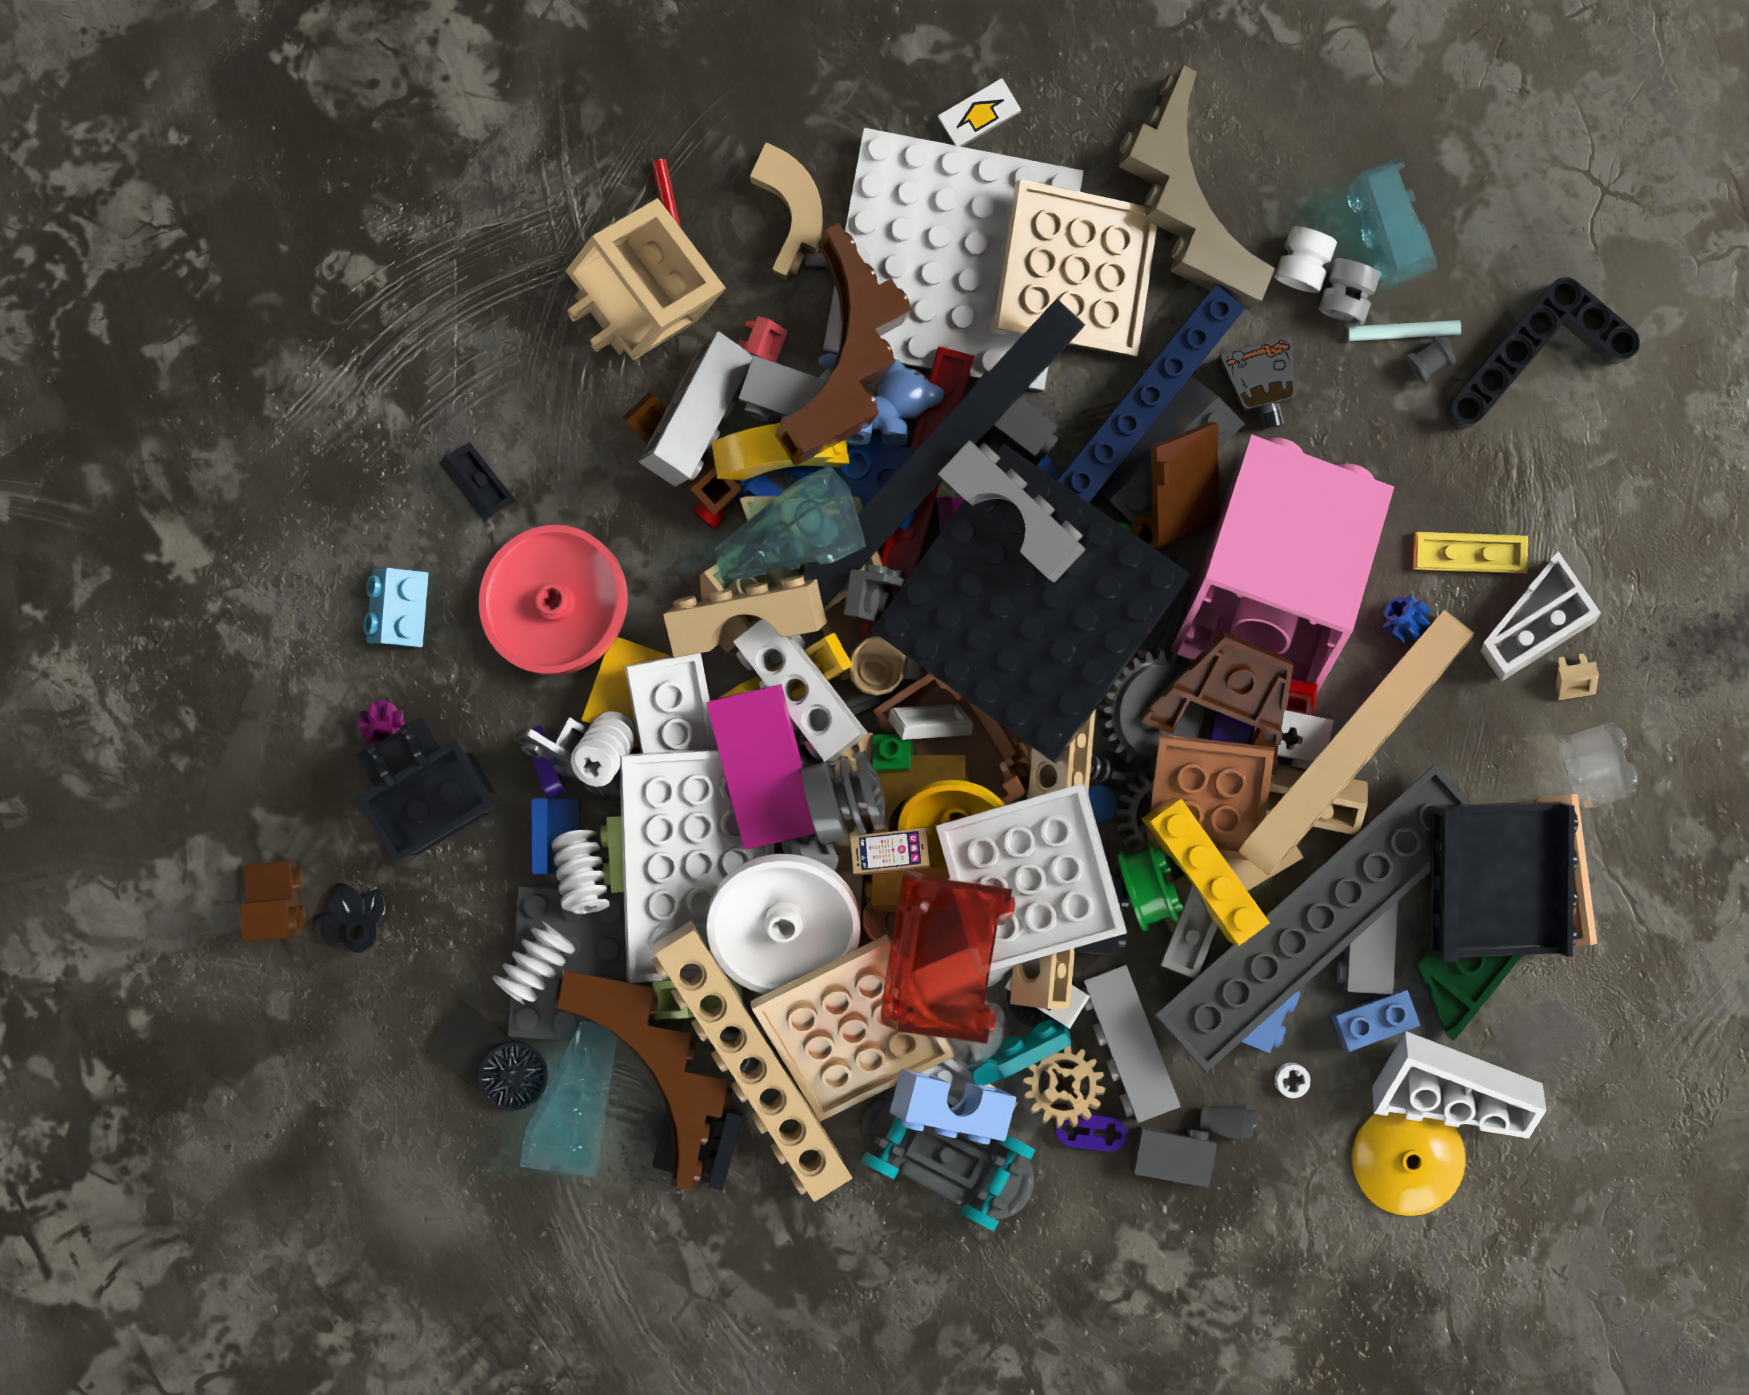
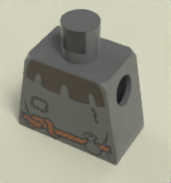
[1217,336,1295,430]

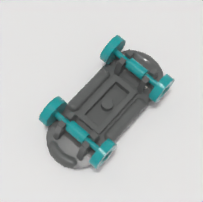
[860,1091,1035,1231]

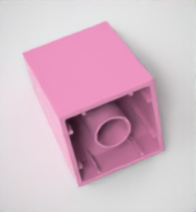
[1170,434,1394,691]

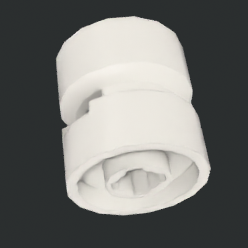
[1274,226,1337,293]

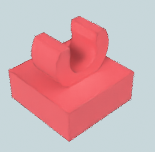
[738,316,788,363]

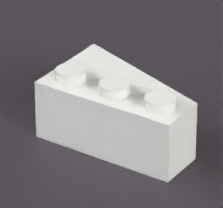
[1480,551,1601,682]

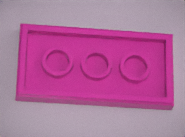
[706,683,816,850]

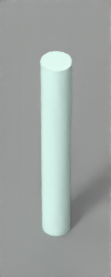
[1347,320,1461,341]

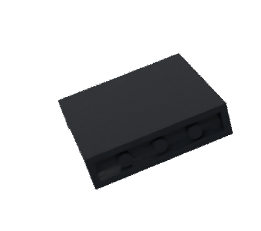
[1430,801,1578,962]

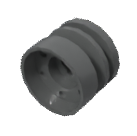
[801,751,886,845]

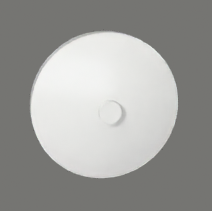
[707,854,860,994]

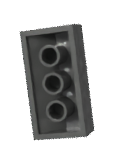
[1096,376,1245,525]

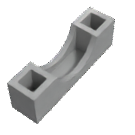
[938,440,1086,583]

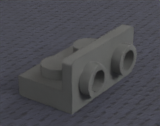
[844,564,907,622]

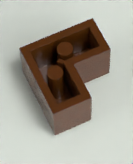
[240,861,306,942]

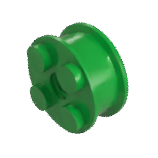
[1117,841,1184,932]

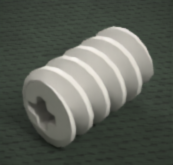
[571,711,635,787]
[551,830,610,914]
[492,921,575,1005]

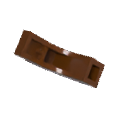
[622,392,742,515]

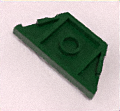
[1415,947,1523,1041]

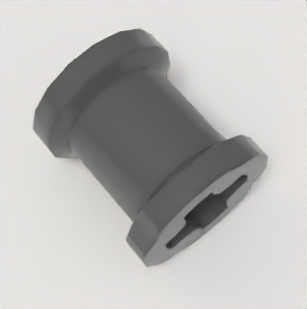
[1406,335,1456,383]

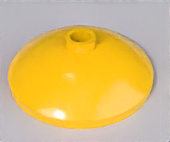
[898,780,1005,867]
[1352,1112,1465,1216]

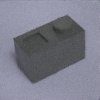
[1132,1126,1217,1188]

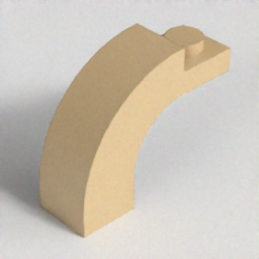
[750,143,823,281]

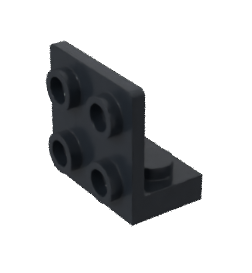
[652,1109,744,1191]

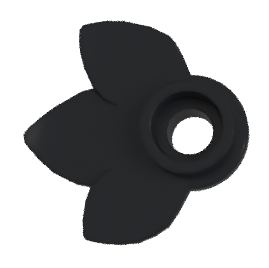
[313,883,386,953]

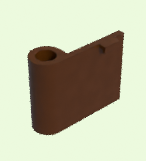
[1130,422,1219,549]

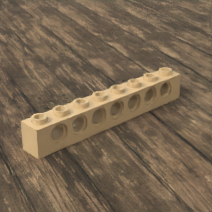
[1010,709,1096,1009]
[651,921,853,1202]

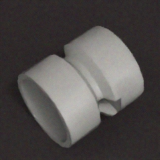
[1318,258,1381,325]

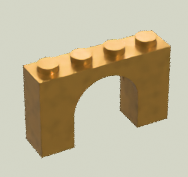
[866,755,969,912]

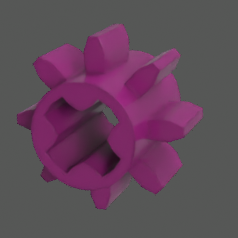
[358,700,405,744]

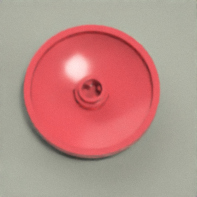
[479,525,628,676]

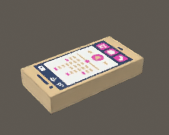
[850,828,931,876]

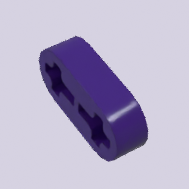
[530,725,566,798]
[1055,1113,1127,1151]

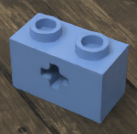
[1330,988,1421,1052]

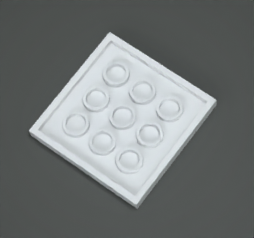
[936,783,1127,975]

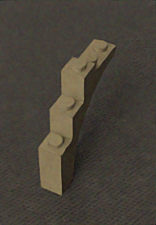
[1118,65,1275,310]

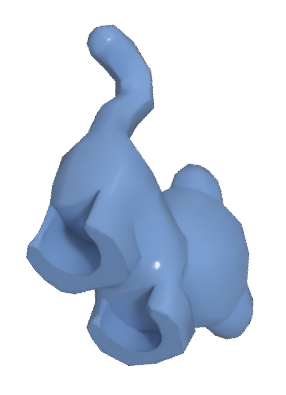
[818,352,944,446]

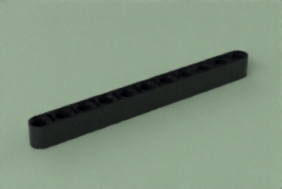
[802,298,1086,608]

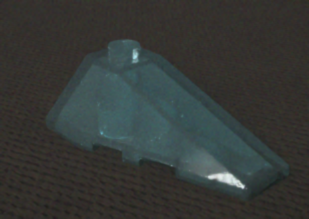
[520,1021,618,1180]

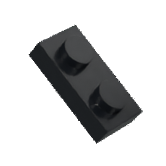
[439,442,516,522]

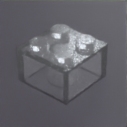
[1556,721,1639,808]

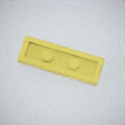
[1413,532,1528,574]

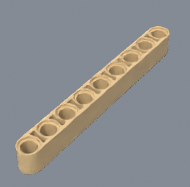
[1239,610,1475,876]

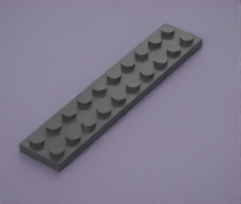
[1154,764,1472,1073]

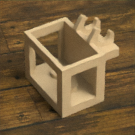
[566,198,726,361]

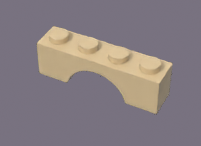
[663,575,827,658]

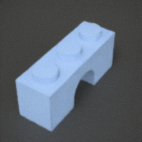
[890,1068,1017,1144]

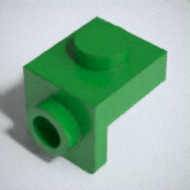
[873,733,915,772]

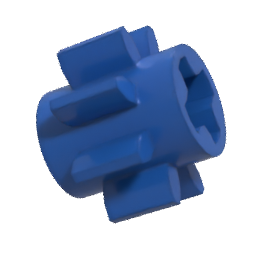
[1382,594,1430,643]

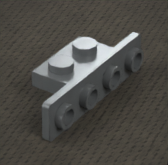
[513,717,621,810]

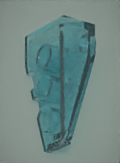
[714,465,866,581]

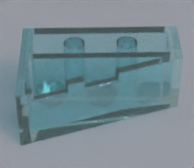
[1347,156,1438,290]

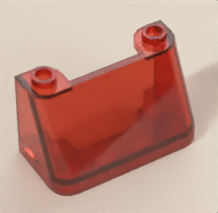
[881,870,1015,1044]

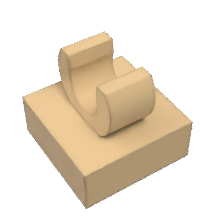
[1555,653,1599,700]

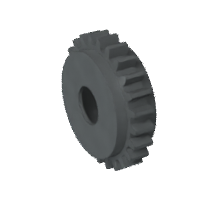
[1096,648,1211,769]

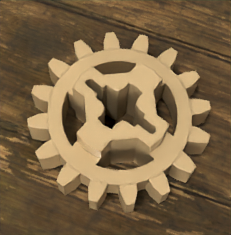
[1022,1046,1105,1128]

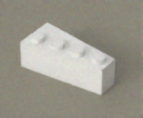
[1372,1031,1546,1138]

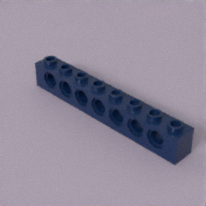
[1057,284,1245,502]

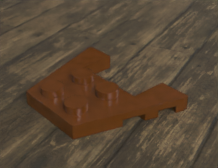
[1140,632,1293,775]

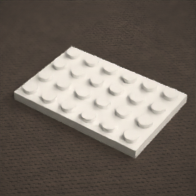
[619,749,775,983]

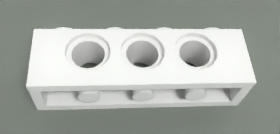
[734,619,868,762]

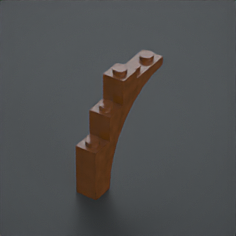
[775,222,912,466]
[553,970,732,1191]

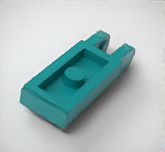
[970,1020,1071,1086]

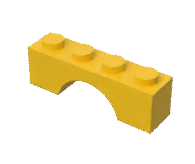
[1141,797,1270,946]

